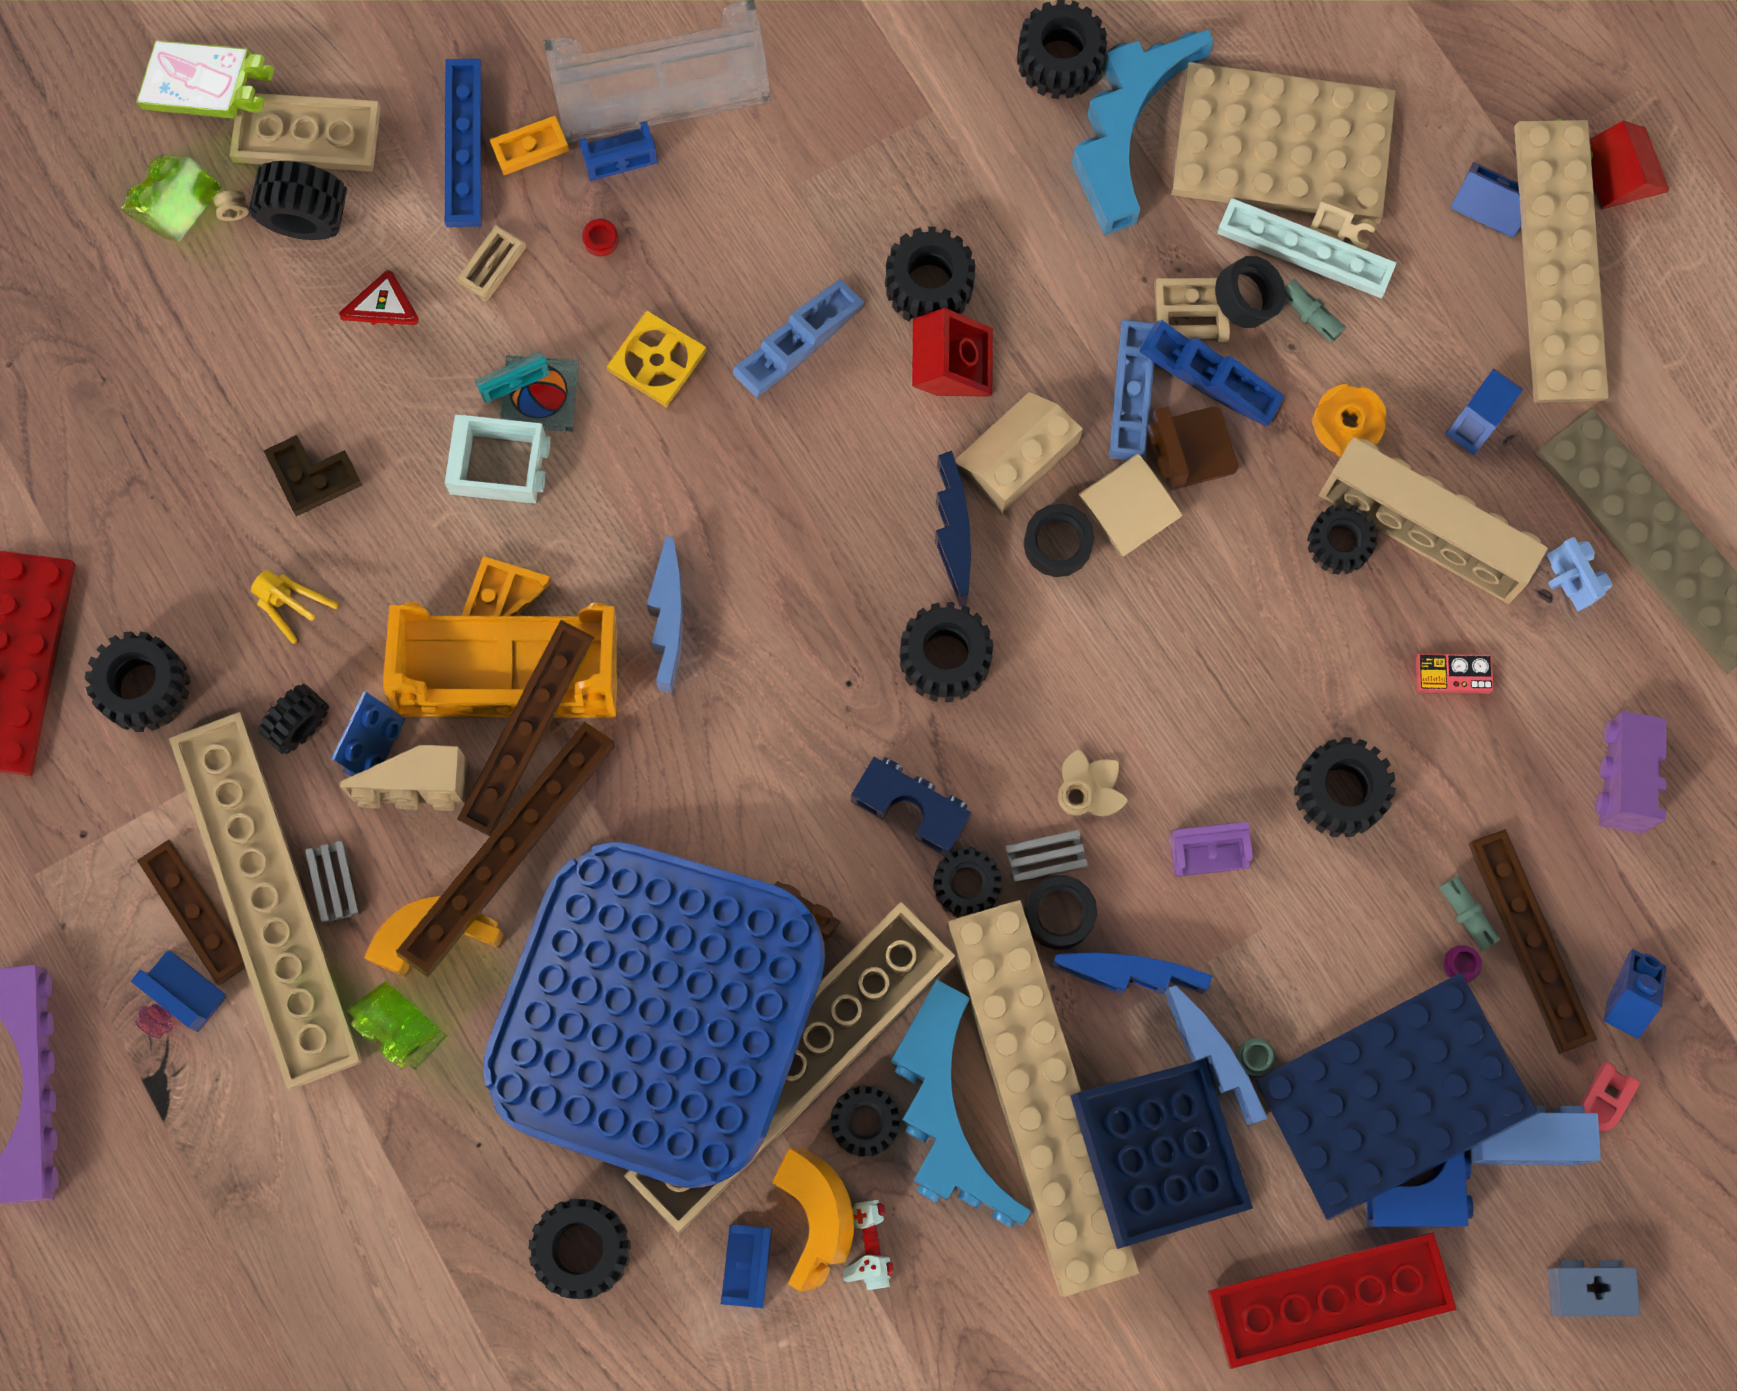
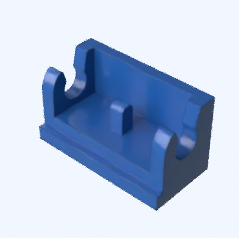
[579,121,658,181]
[721,1225,772,1309]

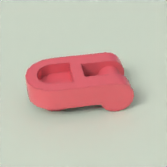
[1580,1060,1640,1132]

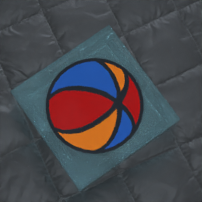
[500,355,579,432]

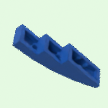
[1139,320,1284,426]
[1051,952,1213,994]

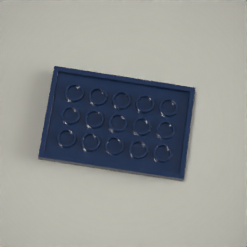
[1256,972,1539,1221]

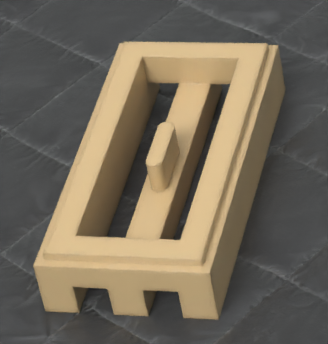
[456,225,526,303]

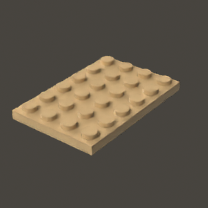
[1171,62,1396,224]

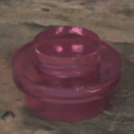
[135,1004,174,1039]

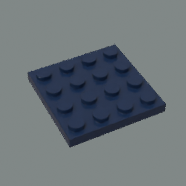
[1070,1059,1253,1249]

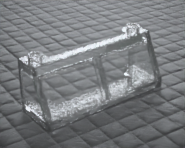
[543,0,771,143]

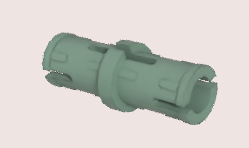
[1285,279,1346,344]
[1439,875,1501,952]

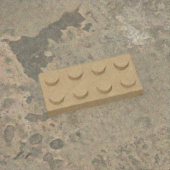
[230,93,381,172]

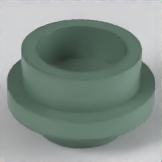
[1237,1038,1275,1077]

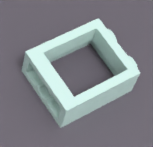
[445,414,551,504]

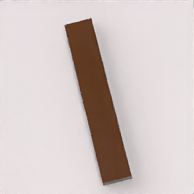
[457,620,595,836]
[1468,829,1597,1054]

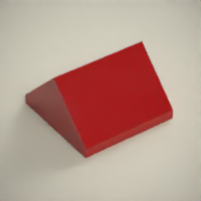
[1590,120,1669,210]

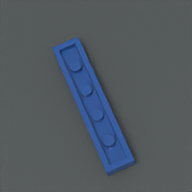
[444,59,482,227]

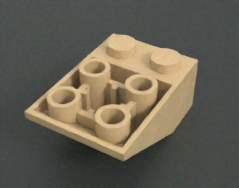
[340,745,469,811]

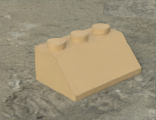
[955,392,1083,514]

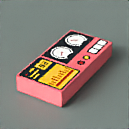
[1416,654,1493,694]

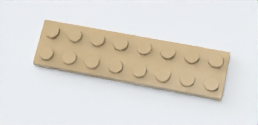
[1514,120,1608,403]

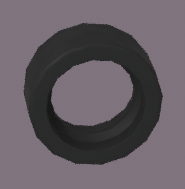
[1215,256,1286,328]
[1023,504,1095,577]
[1024,875,1097,950]

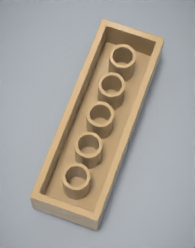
[1318,437,1548,604]

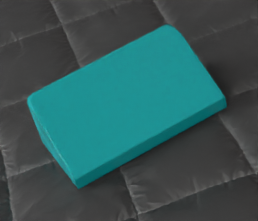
[474,352,550,403]

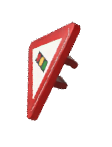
[339,270,419,326]

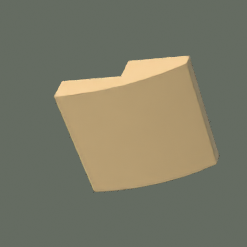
[1078,454,1183,557]

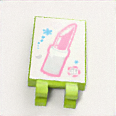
[136,41,275,119]

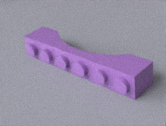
[0,965,59,1205]

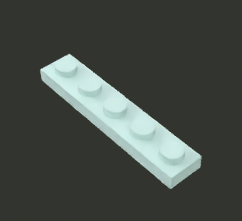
[1217,198,1396,299]

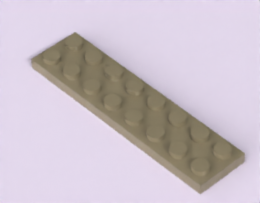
[1535,408,1737,674]

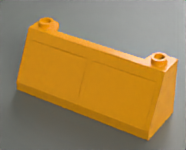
[383,602,617,718]

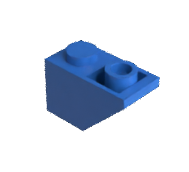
[1604,949,1666,1039]

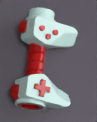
[843,1200,894,1290]

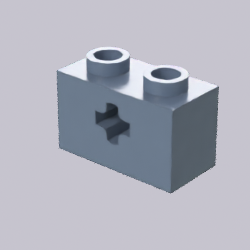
[1548,1260,1640,1316]

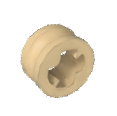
[213,190,249,221]

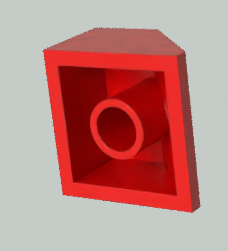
[912,308,993,397]

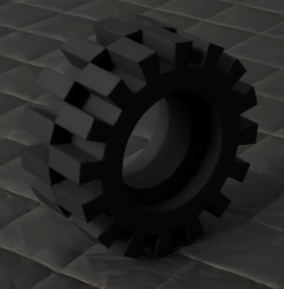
[1307,504,1378,575]
[259,684,329,754]
[933,847,1002,918]
[831,1085,900,1157]

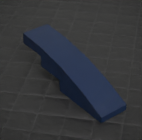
[935,451,971,606]

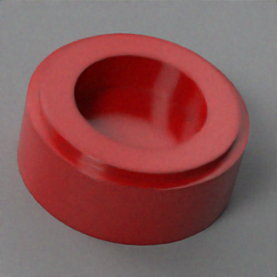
[582,219,619,257]

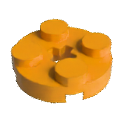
[1312,384,1387,457]

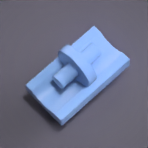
[1546,537,1613,612]

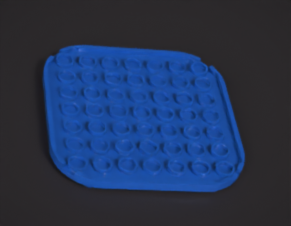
[483,842,825,1188]

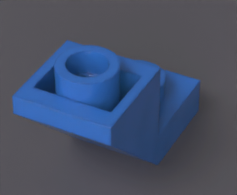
[1445,368,1523,455]

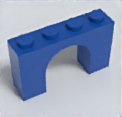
[1366,1152,1473,1228]

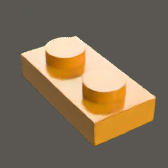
[490,115,569,176]

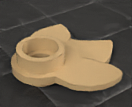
[1057,749,1128,817]

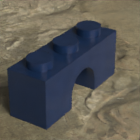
[851,757,971,856]

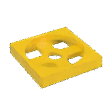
[606,311,707,408]

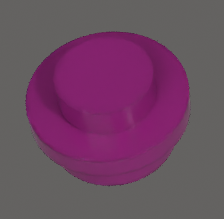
[1443,945,1482,983]

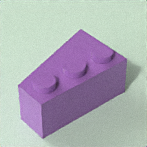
[1595,711,1666,834]

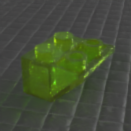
[120,154,222,241]
[347,981,447,1070]

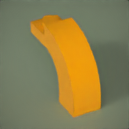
[364,896,505,977]
[772,1148,854,1292]

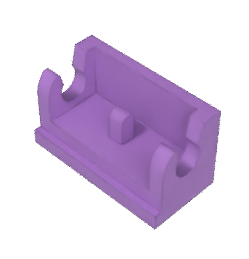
[1169,822,1253,877]

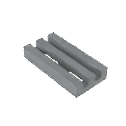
[1005,830,1088,884]
[305,840,360,924]

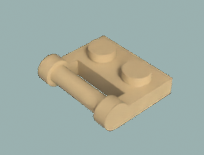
[1154,278,1230,343]

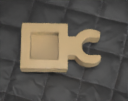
[1310,197,1377,249]

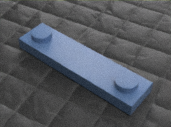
[1109,319,1154,461]

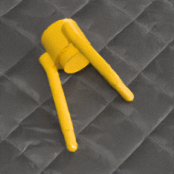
[251,569,339,644]

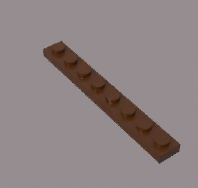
[396,721,615,977]

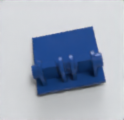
[331,691,405,776]

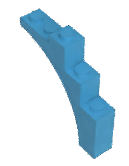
[1071,29,1214,236]
[891,979,1031,1228]

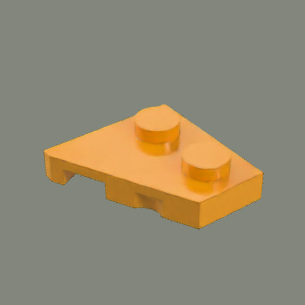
[461,556,551,616]

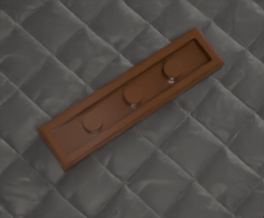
[137,839,246,985]

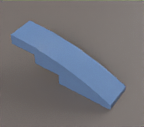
[732,278,865,398]
[647,536,683,694]
[1164,985,1267,1126]

